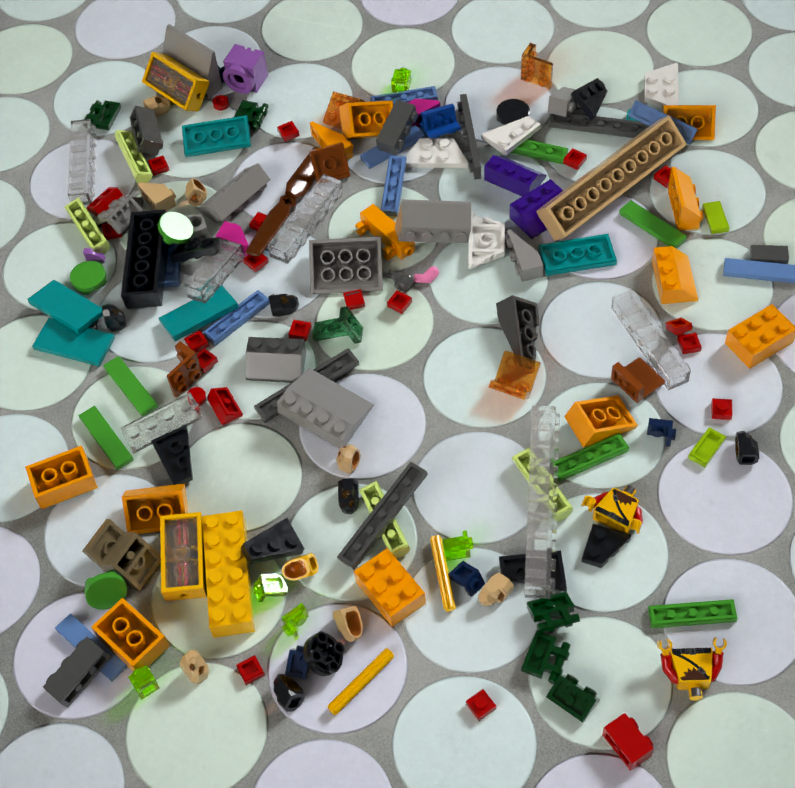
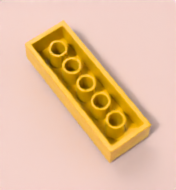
[202,510,255,638]

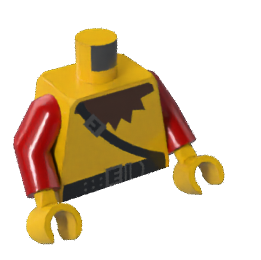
[581,485,643,534]
[657,637,727,701]

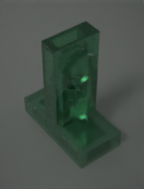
[312,306,364,344]

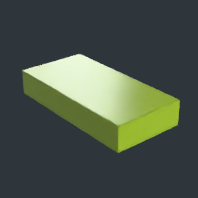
[702,201,730,234]
[688,427,726,468]

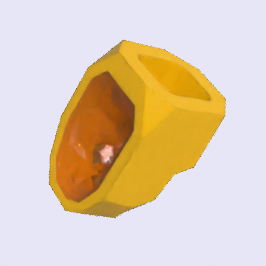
[281,553,318,581]

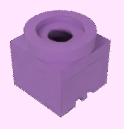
[223,44,268,94]

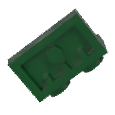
[546,674,600,723]

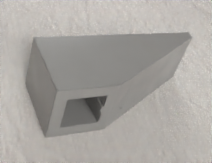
[505,229,543,282]

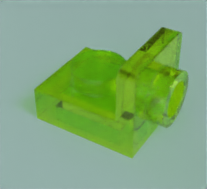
[442,530,474,561]
[253,574,288,602]
[281,603,309,641]

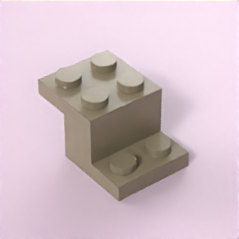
[82,519,161,591]

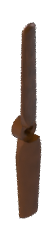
[245,147,318,256]

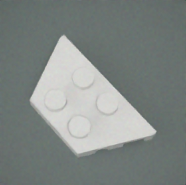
[644,63,679,108]
[406,138,468,168]
[468,211,505,269]

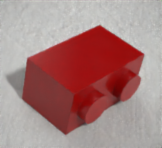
[602,713,654,771]

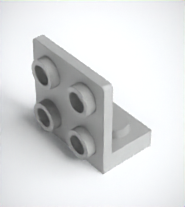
[95,195,144,234]

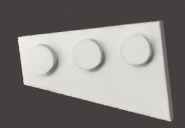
[481,116,541,155]

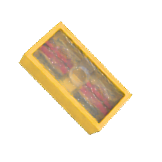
[142,52,210,112]
[160,512,207,601]

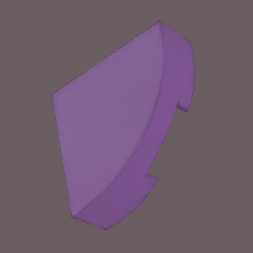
[83,248,106,263]

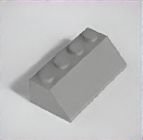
[197,163,271,223]
[395,199,471,243]

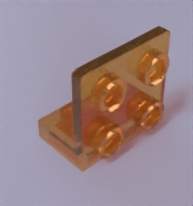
[521,43,553,89]
[323,91,365,129]
[489,351,541,400]

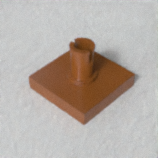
[309,142,350,185]

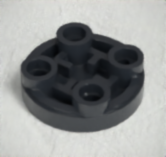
[496,99,530,125]
[303,631,345,676]

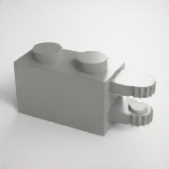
[548,87,580,117]

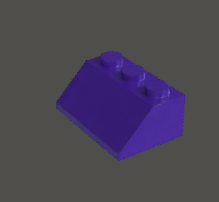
[484,155,546,196]
[509,179,563,239]

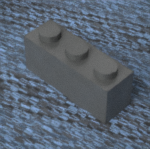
[376,100,418,156]
[129,106,163,156]
[43,636,111,707]

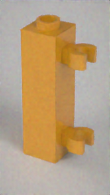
[355,204,415,260]

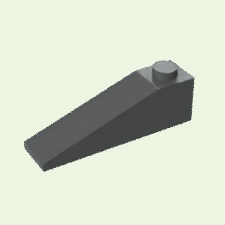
[496,295,540,369]

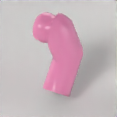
[414,266,439,283]

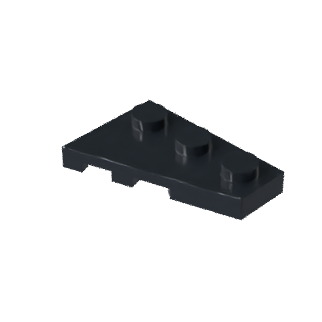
[571,78,608,120]
[170,238,223,263]
[151,424,193,485]
[241,518,305,565]
[499,550,567,592]

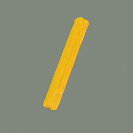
[430,535,456,612]
[327,648,394,715]

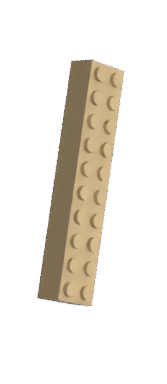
[536,115,687,241]

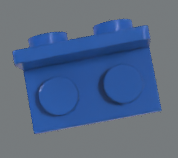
[419,103,461,138]

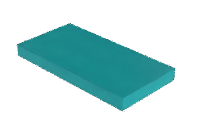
[182,115,251,157]
[538,234,617,276]
[28,280,103,334]
[158,285,239,341]
[32,318,115,367]

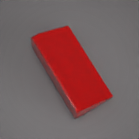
[86,187,124,216]
[207,387,243,425]

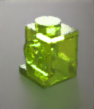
[391,67,412,92]
[128,665,160,700]

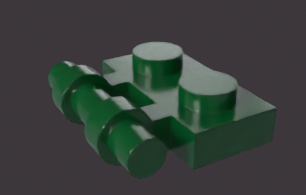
[83,100,122,131]
[234,100,269,131]
[527,592,580,633]
[521,630,571,684]

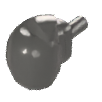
[388,269,414,291]

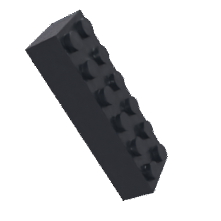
[121,209,168,309]

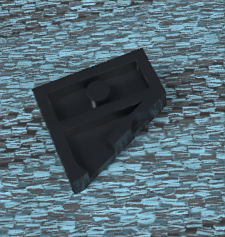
[581,524,631,568]

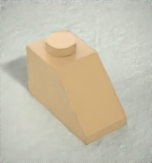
[138,182,176,211]

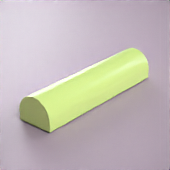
[115,130,153,184]
[64,197,110,254]
[512,448,573,521]
[359,481,410,558]

